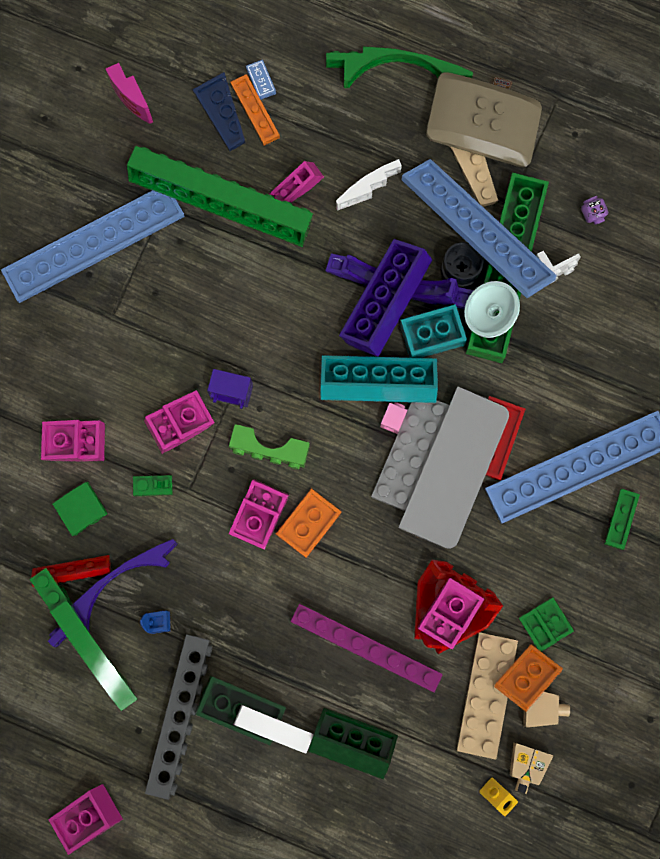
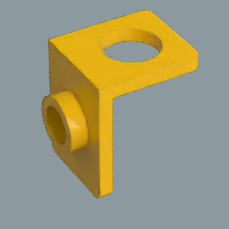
[479,778,518,816]

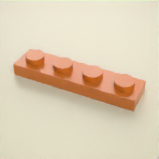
[230,74,280,146]

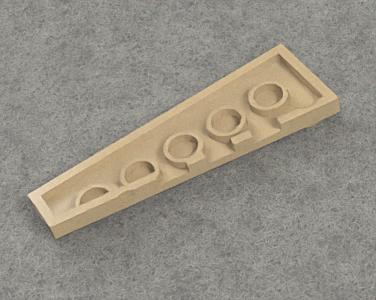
[449,146,498,207]

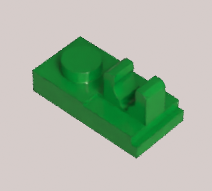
[133,475,173,497]

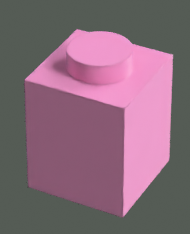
[380,402,407,434]

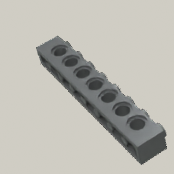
[145,634,213,800]

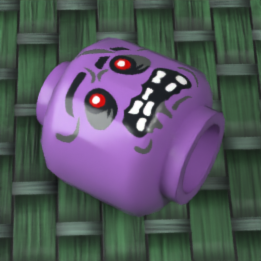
[581,196,609,225]

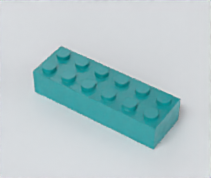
[321,356,438,403]

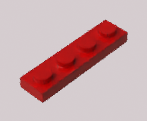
[31,555,111,587]

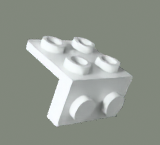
[536,251,581,284]

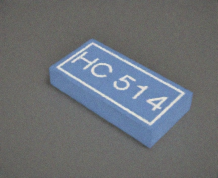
[246,60,276,100]

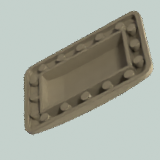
[426,72,542,168]

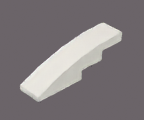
[336,159,401,211]
[234,705,314,753]

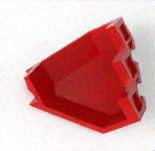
[414,560,503,654]

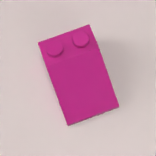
[48,784,123,855]

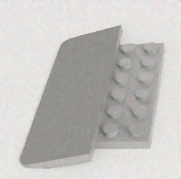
[371,387,509,549]

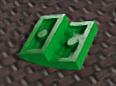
[53,482,108,536]
[519,597,575,651]

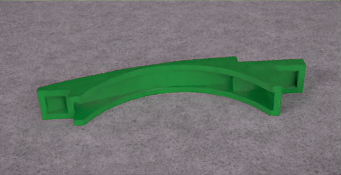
[326,46,473,88]
[29,568,138,711]

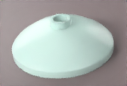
[464,281,520,338]

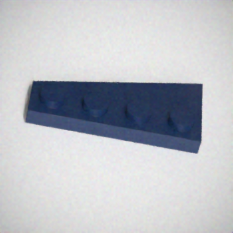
[193,72,245,152]

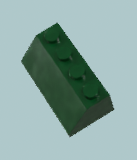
[308,708,398,780]

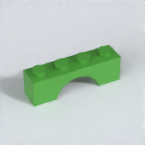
[229,424,310,470]

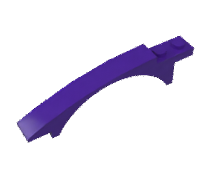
[326,253,474,309]
[48,539,178,647]

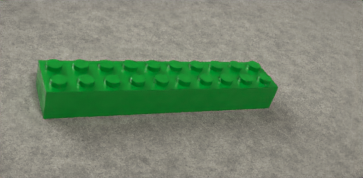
[127,146,313,247]
[466,173,549,363]

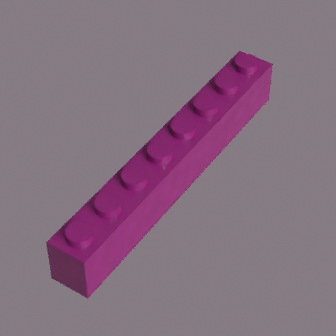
[291,604,443,693]

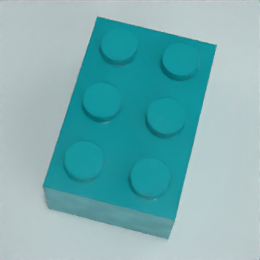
[400,304,467,358]

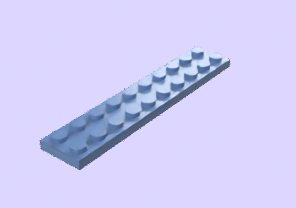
[402,159,557,298]
[1,191,185,303]
[484,411,660,524]

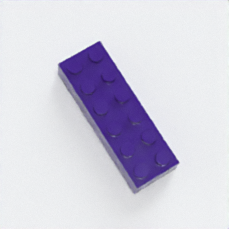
[339,239,432,357]

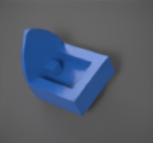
[140,611,170,634]

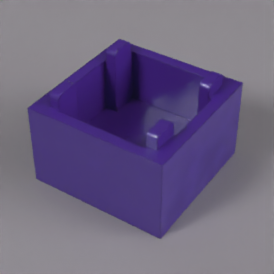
[208,369,253,409]

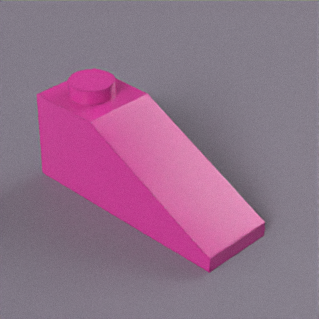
[269,161,324,203]

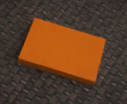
[276,489,342,558]
[494,644,563,712]

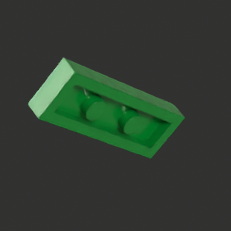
[604,489,640,550]

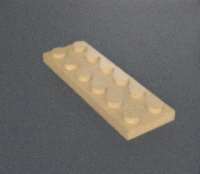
[456,632,518,759]

